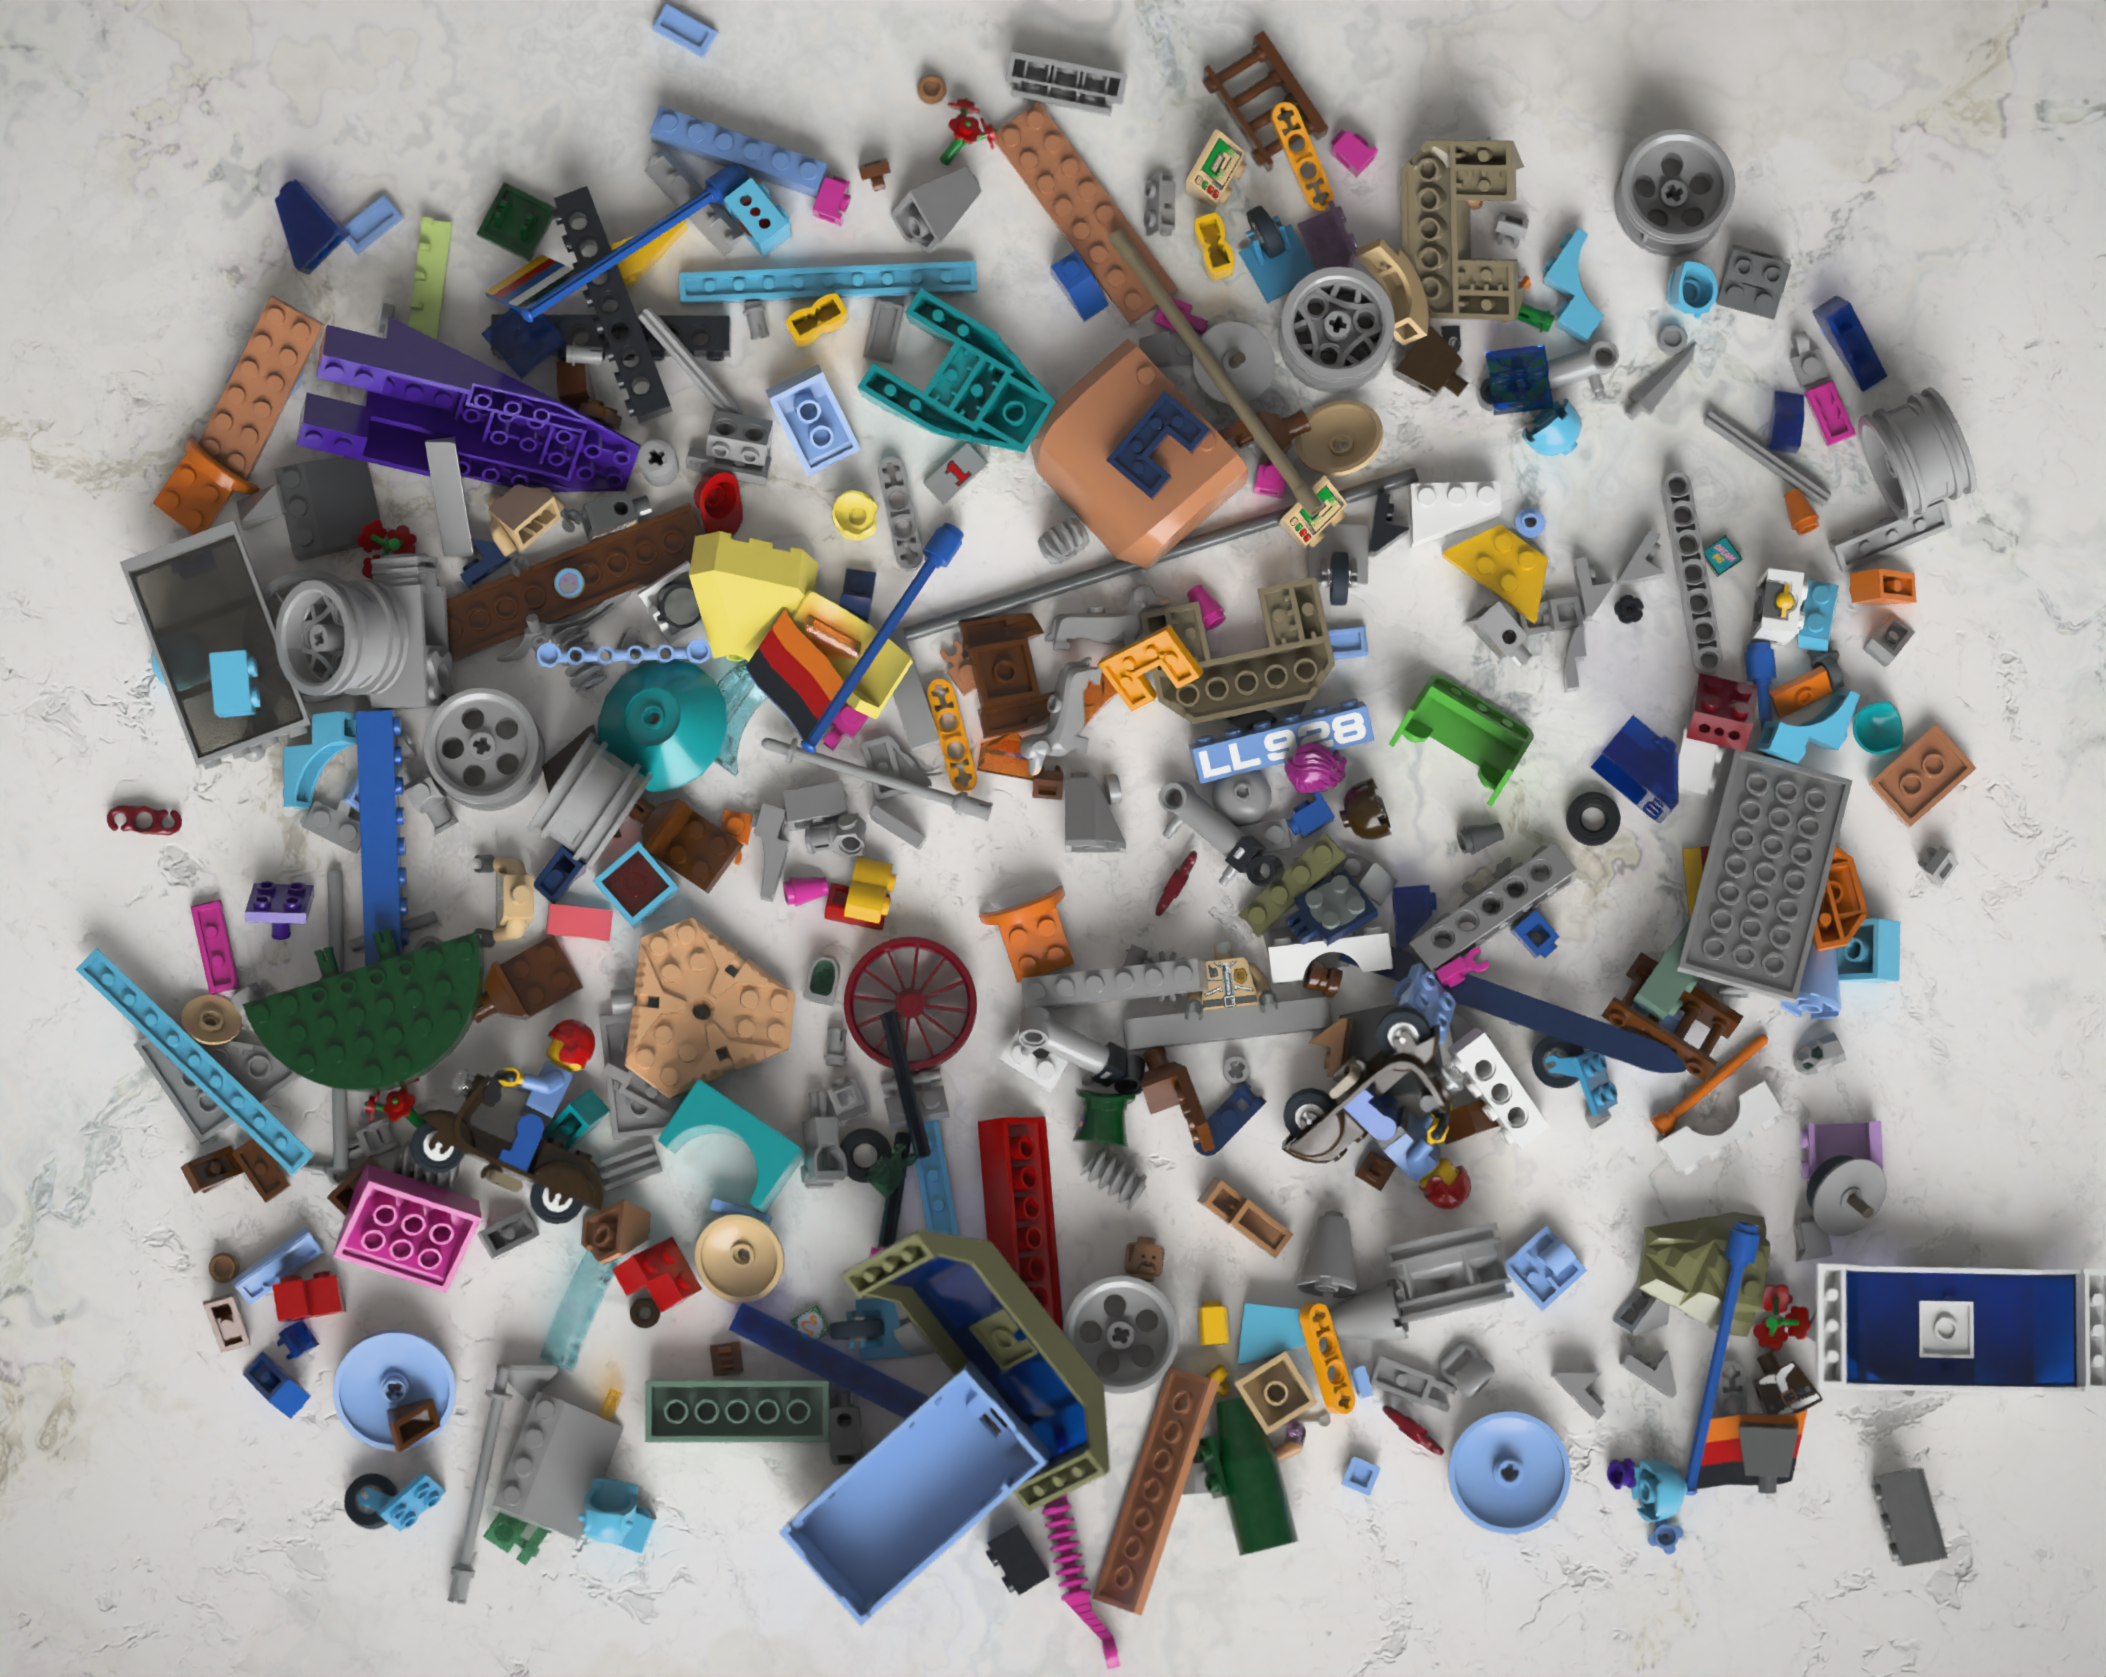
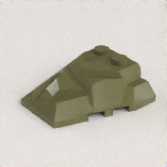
[1636,1212,1771,1337]

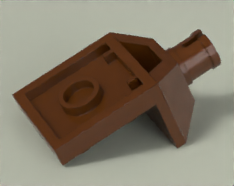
[1218,409,1312,461]
[629,797,743,894]
[474,935,583,1024]
[1140,1046,1215,1153]

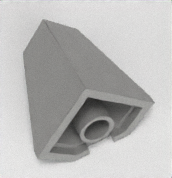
[890,166,982,253]
[1065,772,1126,853]

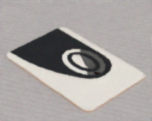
[1438,326,1463,360]

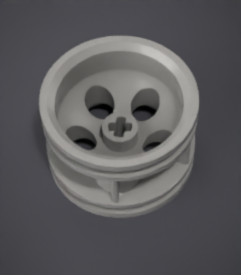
[1614,129,1735,257]
[424,688,546,811]
[1384,1222,1514,1323]
[1063,1276,1180,1394]

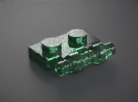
[483,1512,552,1566]

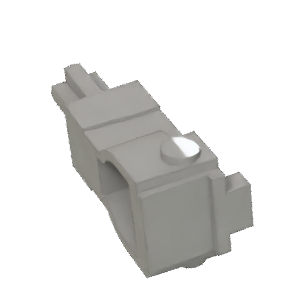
[800,1091,848,1189]

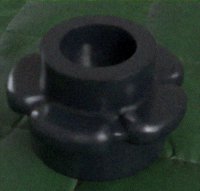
[1614,595,1644,624]

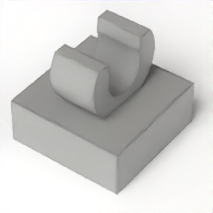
[1496,212,1529,249]
[617,627,650,657]
[1917,846,1959,887]

